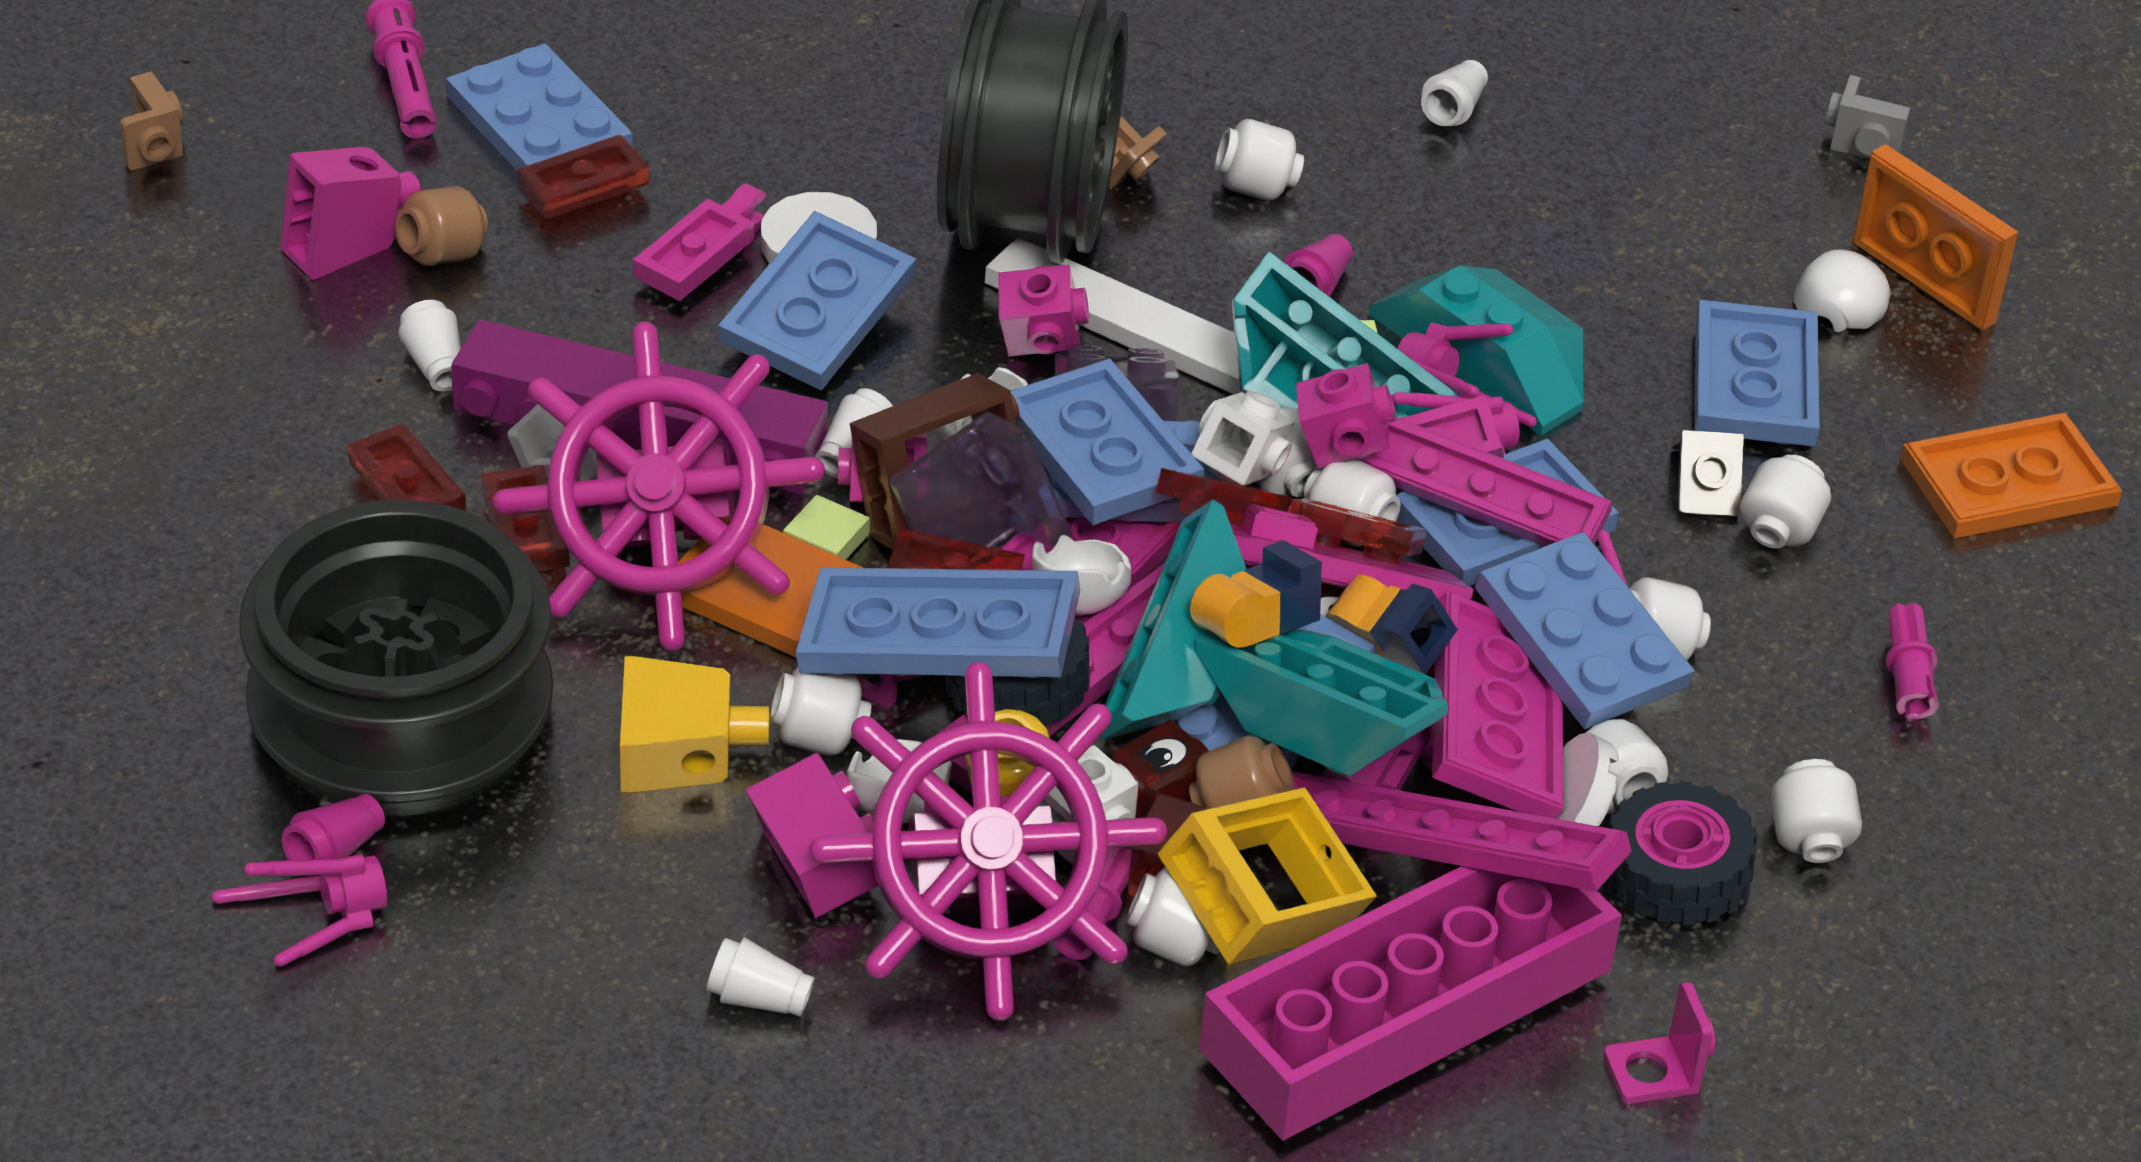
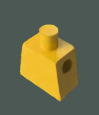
[620,656,769,793]

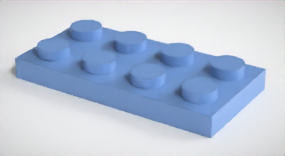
[796,568,1080,678]

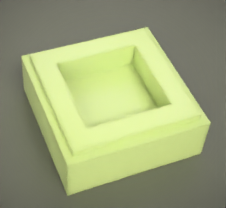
[783,495,870,560]

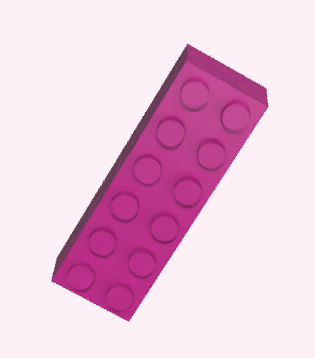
[1199,866,1622,1141]

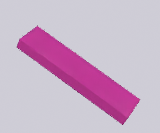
[1358,417,1612,546]

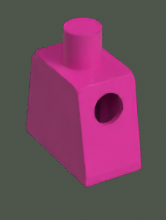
[280,147,421,280]

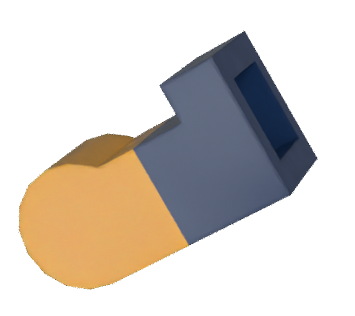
[1190,540,1322,648]
[1326,574,1458,674]

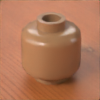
[395,186,488,266]
[1189,735,1294,812]

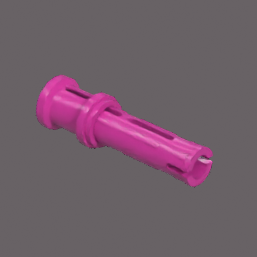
[365,0,438,139]

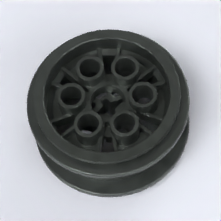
[937,0,1128,264]
[239,500,553,810]

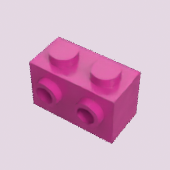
[745,752,879,918]

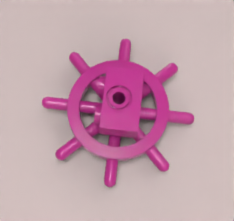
[492,322,825,652]
[809,662,1167,1021]

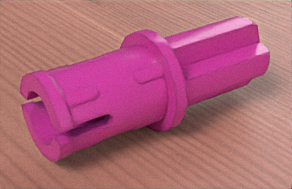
[1885,602,1939,720]
[1053,847,1137,960]

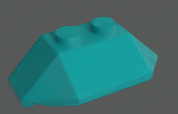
[1232,251,1460,418]
[1369,266,1583,436]
[1098,499,1246,740]
[1195,628,1448,776]

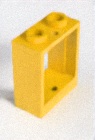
[1157,787,1377,965]

